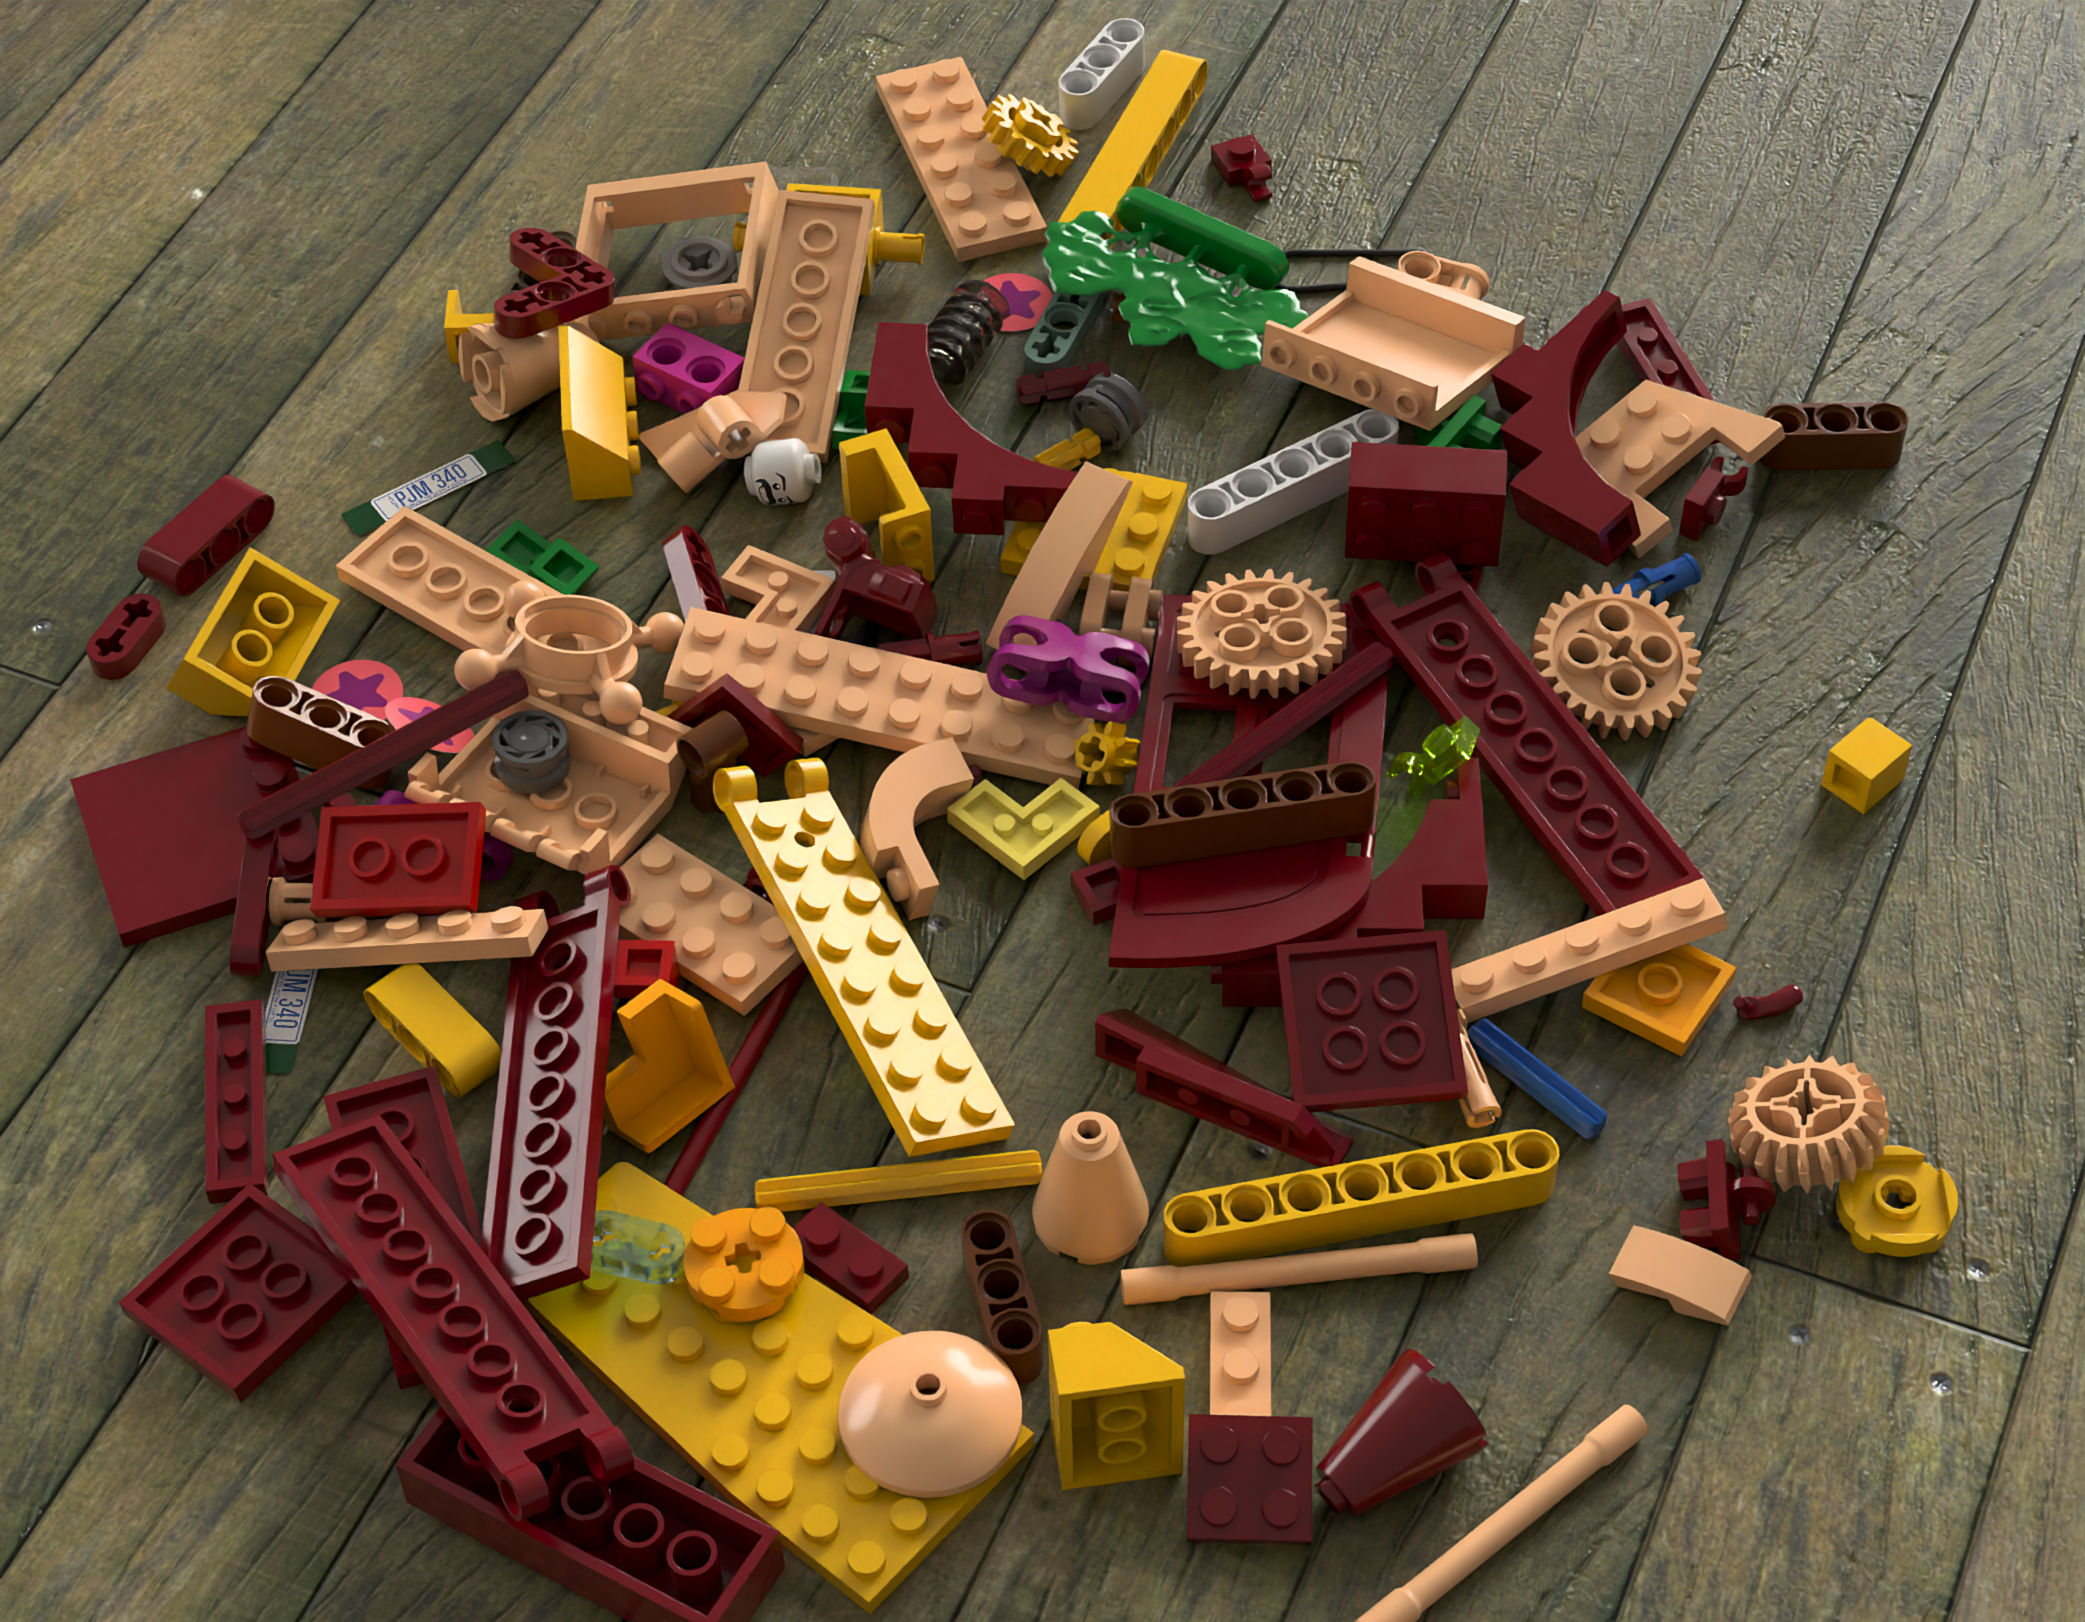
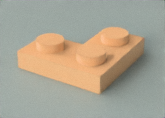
[721,545,836,633]

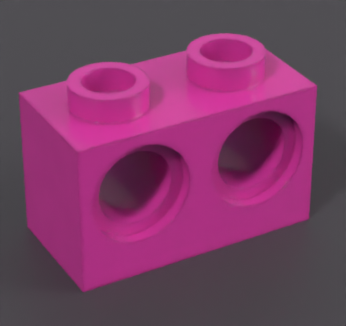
[632,322,745,415]

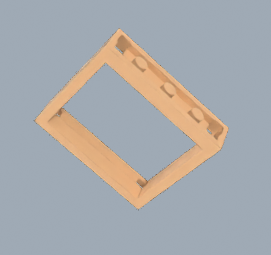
[569,161,779,341]

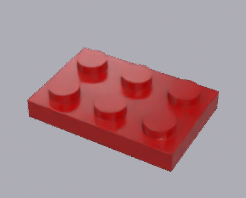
[310,802,487,918]

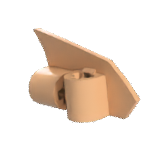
[639,390,787,494]

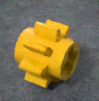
[1074,721,1140,786]

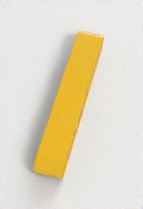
[1058,50,1208,250]
[1163,1130,1560,1267]

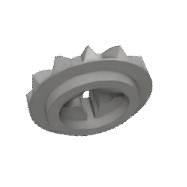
[662,237,738,290]

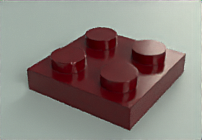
[1186,1414,1313,1546]

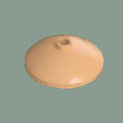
[838,1331,1023,1498]

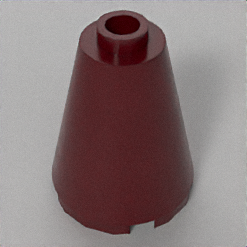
[1315,1349,1489,1516]

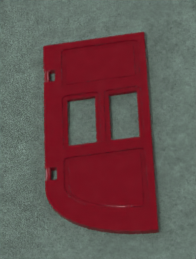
[1108,594,1389,968]

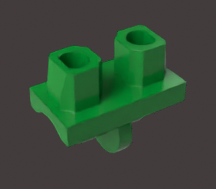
[1414,395,1502,450]

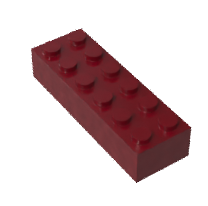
[396,1406,785,1622]

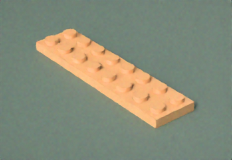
[664,607,1095,790]

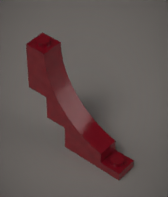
[1211,758,1488,1007]

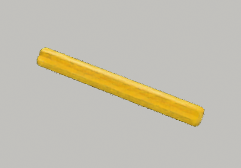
[754,1150,1043,1212]

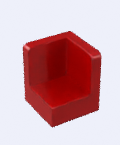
[614,940,681,999]

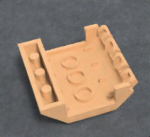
[405,683,693,875]

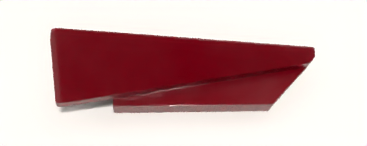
[1095,1009,1354,1168]

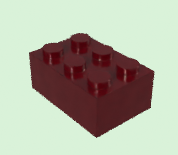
[1345,442,1507,567]

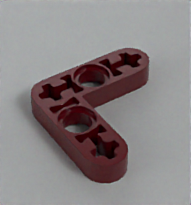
[494,228,615,339]

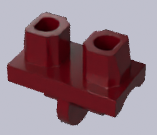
[1677,1139,1776,1260]

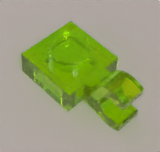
[1387,715,1481,798]

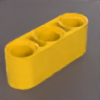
[363,963,501,1099]

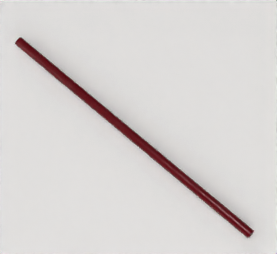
[663,837,860,1196]

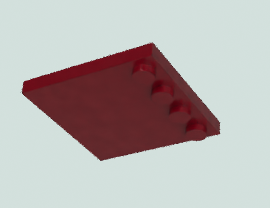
[70,726,319,948]

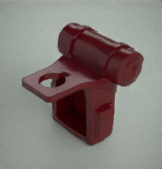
[814,516,937,640]

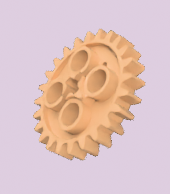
[1177,569,1347,699]
[1529,582,1702,741]

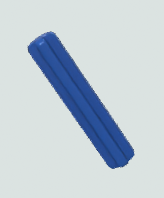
[1467,1019,1608,1140]

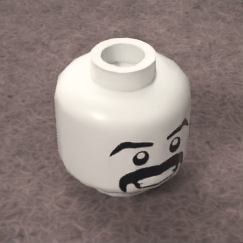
[744,438,821,506]

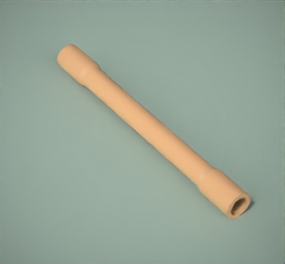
[1120,1233,1478,1306]
[1354,1405,1648,1622]

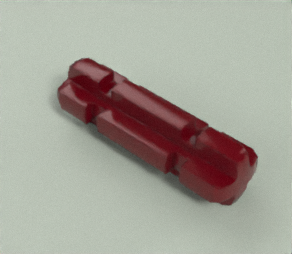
[1016,361,1111,405]

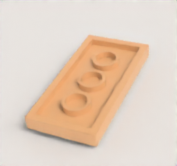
[582,833,804,1016]

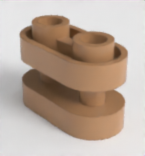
[1079,572,1163,668]

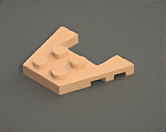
[1576,380,1785,559]

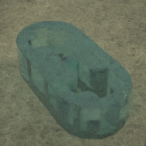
[591,1210,686,1285]

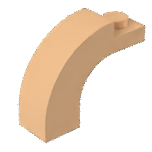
[860,737,974,920]

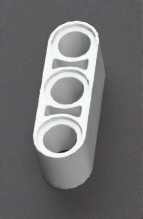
[1058,18,1145,131]

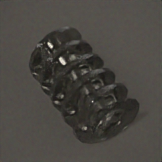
[928,279,1010,385]

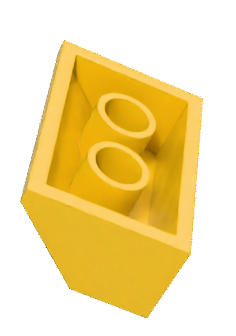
[558,326,641,501]
[166,547,340,716]
[1048,1322,1185,1490]

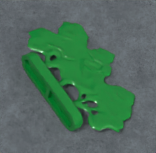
[1041,186,1309,370]

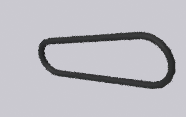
[1275,249,1435,294]

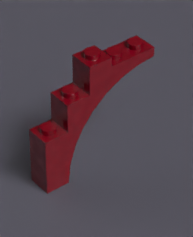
[1491,290,1641,567]
[865,322,1078,535]

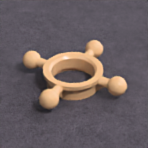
[454,580,684,725]

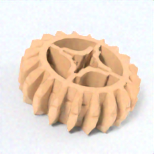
[1728,1054,1890,1195]

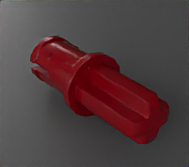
[878,630,983,666]

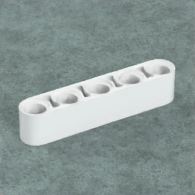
[1188,409,1399,555]

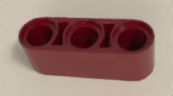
[137,475,275,597]

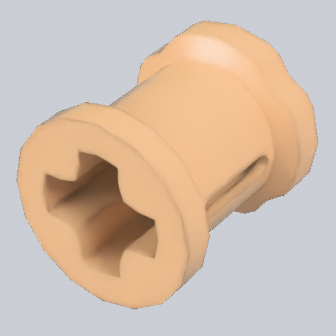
[269,877,333,927]

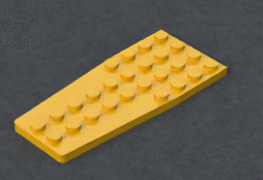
[520,1162,1035,1614]

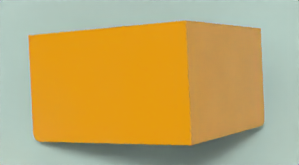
[603,979,735,1153]

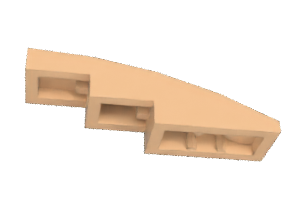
[985,462,1133,649]

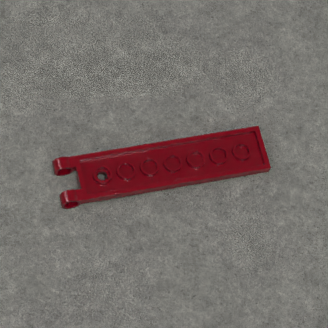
[1350,552,1705,917]
[481,865,631,1301]
[273,1115,634,1522]

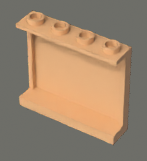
[1262,256,1526,431]

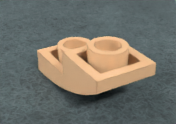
[1609,1225,1752,1326]

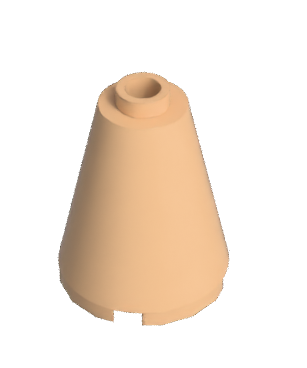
[458,322,599,422]
[1032,1111,1149,1265]

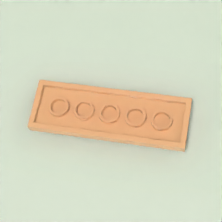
[876,57,1047,262]
[738,190,875,463]
[336,506,611,656]

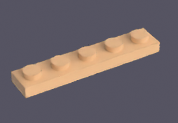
[1451,878,1728,1023]
[266,906,548,972]

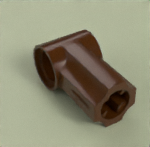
[676,710,749,814]

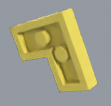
[947,778,1100,880]

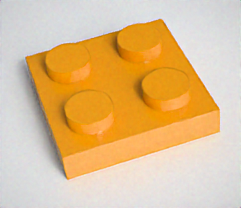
[1582,943,1737,1057]

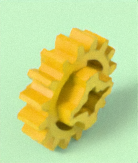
[981,94,1079,177]

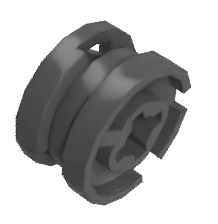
[1068,372,1147,452]
[492,710,571,794]

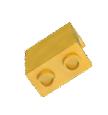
[839,428,935,582]

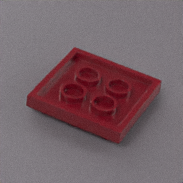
[1276,930,1468,1113]
[118,1183,359,1403]

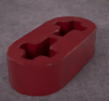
[86,593,166,680]

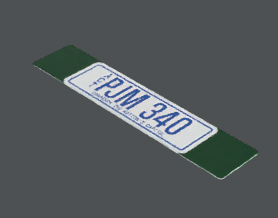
[341,440,515,536]
[266,921,318,1074]

